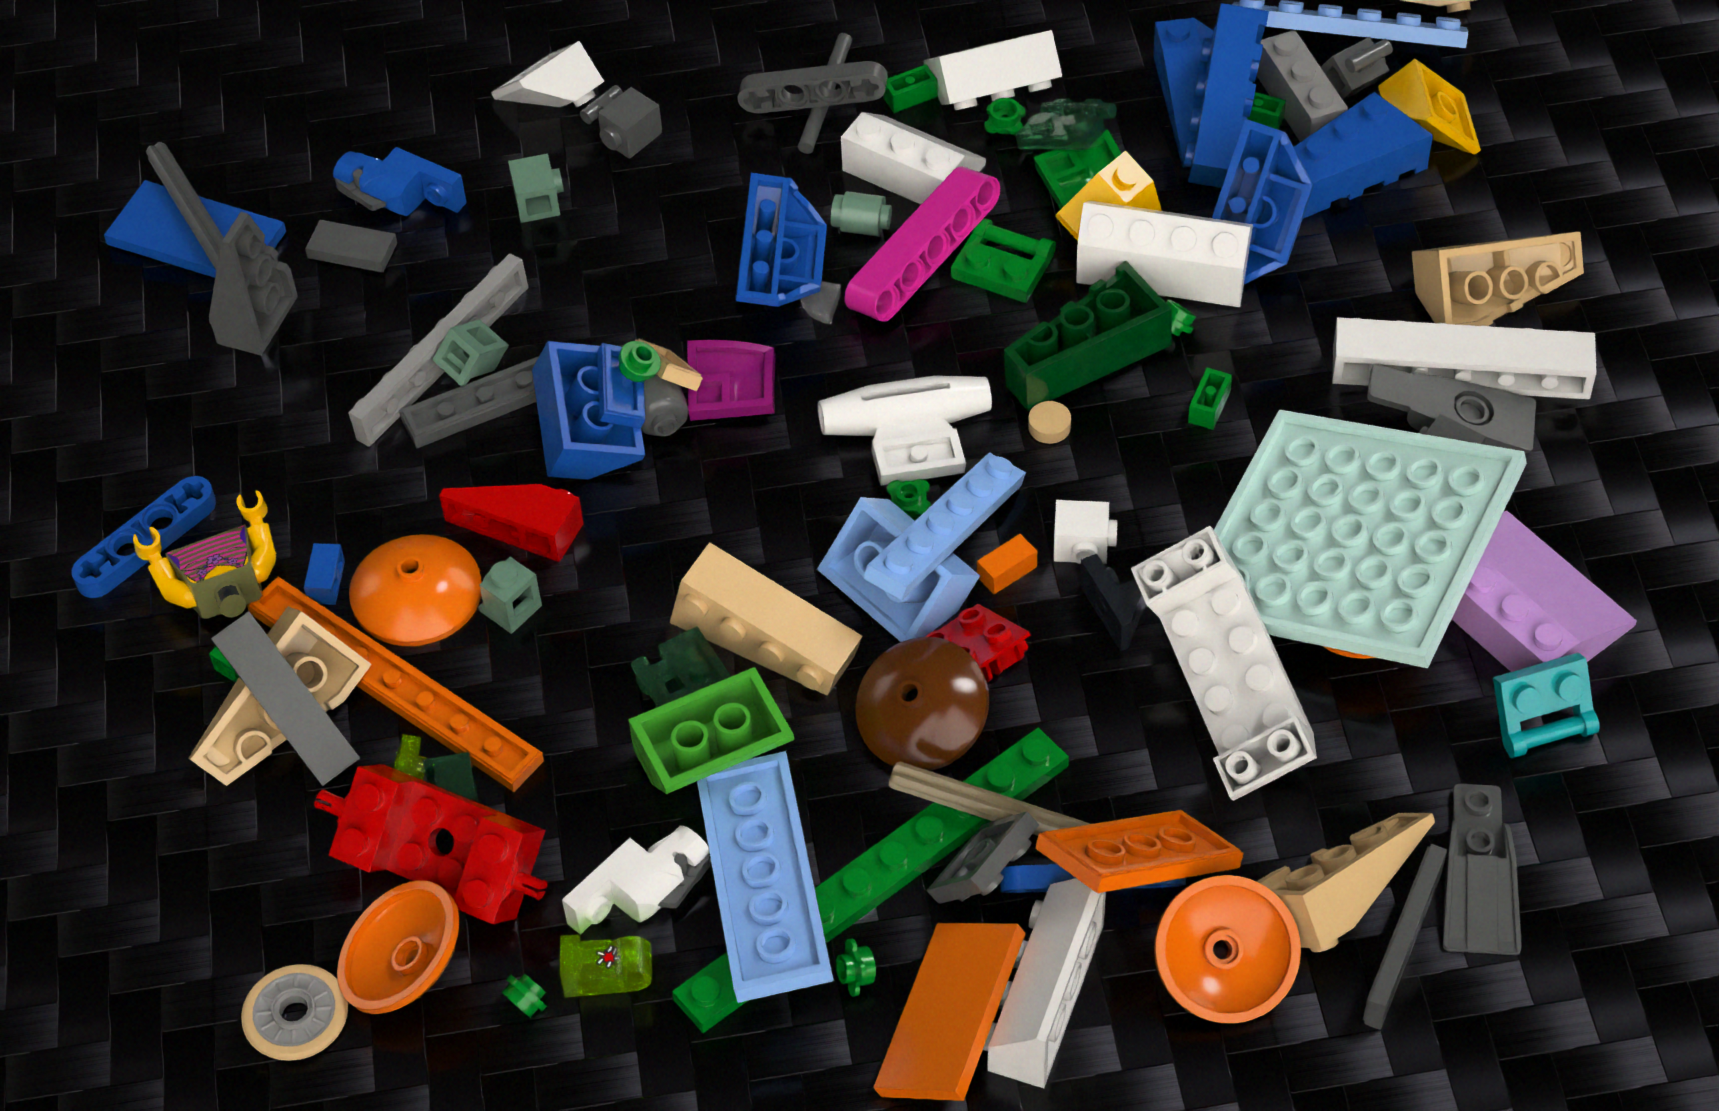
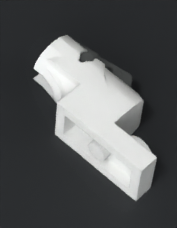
[562,826,711,935]

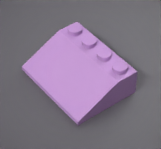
[1452,511,1637,672]

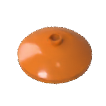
[349,534,482,646]
[1154,875,1301,1023]
[337,881,459,1014]

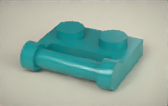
[1493,653,1600,758]

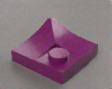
[687,340,776,421]

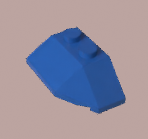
[1212,119,1314,284]
[735,173,827,307]

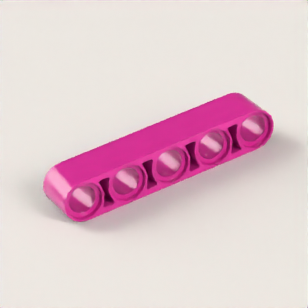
[844,166,1000,322]

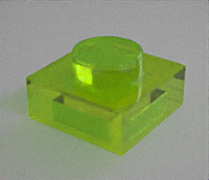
[394,734,427,780]

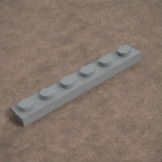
[349,253,529,447]

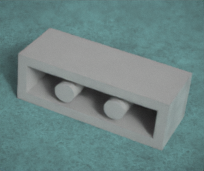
[1257,30,1348,142]

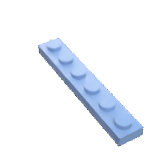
[863,452,1026,600]

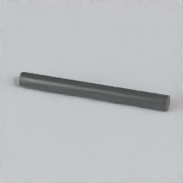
[798,33,852,154]

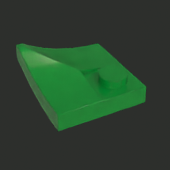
[1034,129,1121,210]

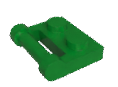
[951,218,1056,303]

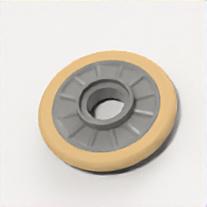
[241,964,348,1061]

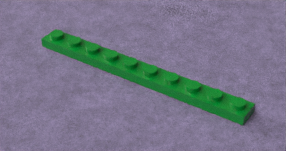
[672,727,1069,1033]

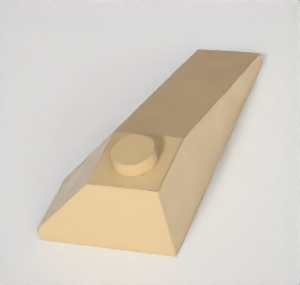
[1412,232,1584,326]

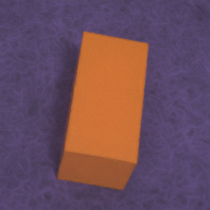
[977,534,1038,594]

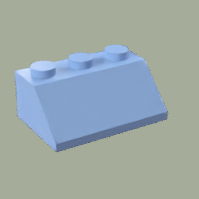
[817,497,980,642]

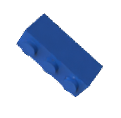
[532,341,645,480]

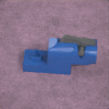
[333,147,467,216]

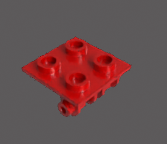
[925,604,1031,682]

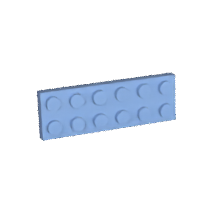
[1232,0,1468,48]
[697,751,834,1003]

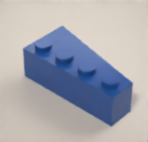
[1183,3,1269,188]
[1294,92,1433,218]

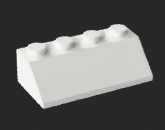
[1076,200,1253,307]
[983,878,1106,1088]

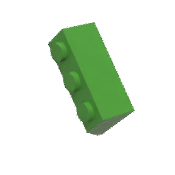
[628,667,794,794]

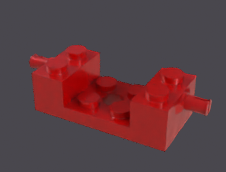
[314,764,547,924]

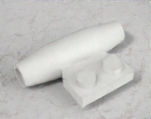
[818,376,992,486]

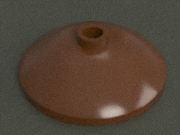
[855,637,989,771]

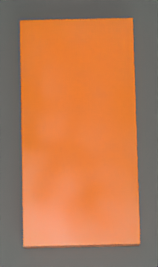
[1036,810,1244,893]
[873,923,1026,1101]

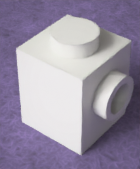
[1054,500,1117,564]

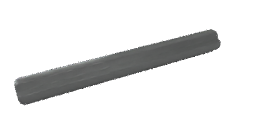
[146,142,224,270]

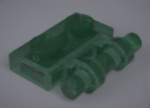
[1015,98,1116,150]
[631,626,731,708]

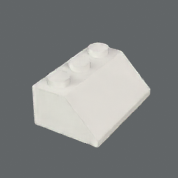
[923,30,1062,110]
[841,112,986,204]

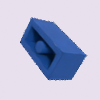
[304,543,345,605]

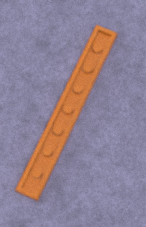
[247,577,544,792]

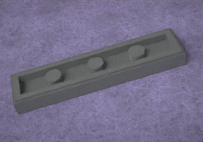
[399,356,539,449]
[211,611,360,786]
[1363,844,1448,1030]

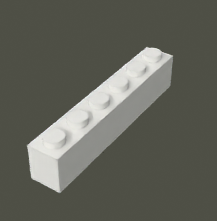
[1332,318,1596,399]

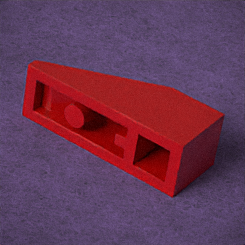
[439,484,584,562]

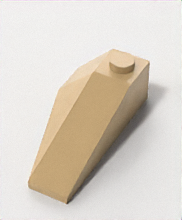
[188,606,372,786]
[1257,813,1435,952]

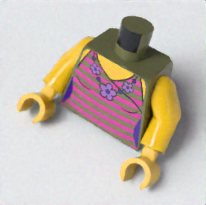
[133,490,276,619]

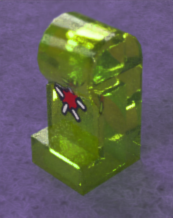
[560,934,652,998]

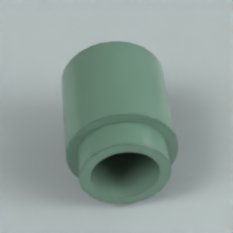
[831,191,892,237]

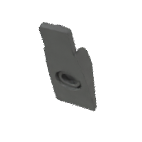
[1367,364,1536,454]
[1443,784,1522,955]

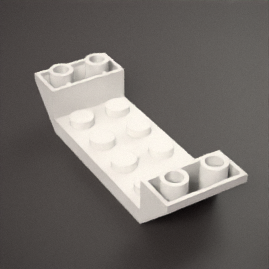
[1131,526,1317,801]

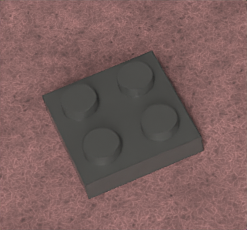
[926,811,1039,904]

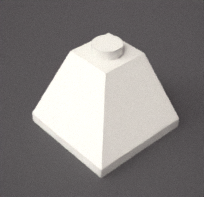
[491,41,604,107]

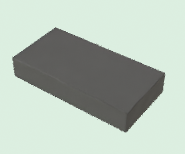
[305,220,397,272]

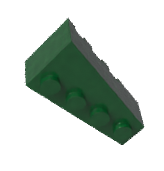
[1004,261,1172,411]

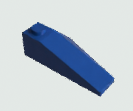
[1153,18,1213,168]

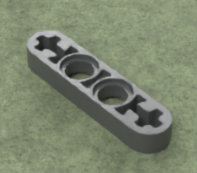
[738,61,888,113]

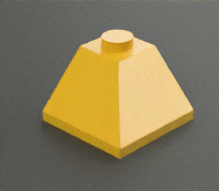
[1378,59,1481,155]
[1055,151,1162,241]

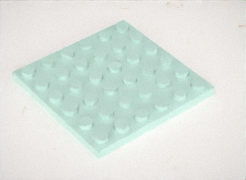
[1214,410,1527,668]

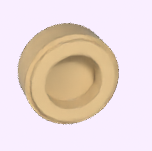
[1028,401,1071,444]

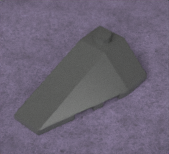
[209,212,298,356]

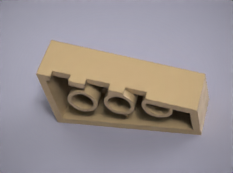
[670,542,862,696]

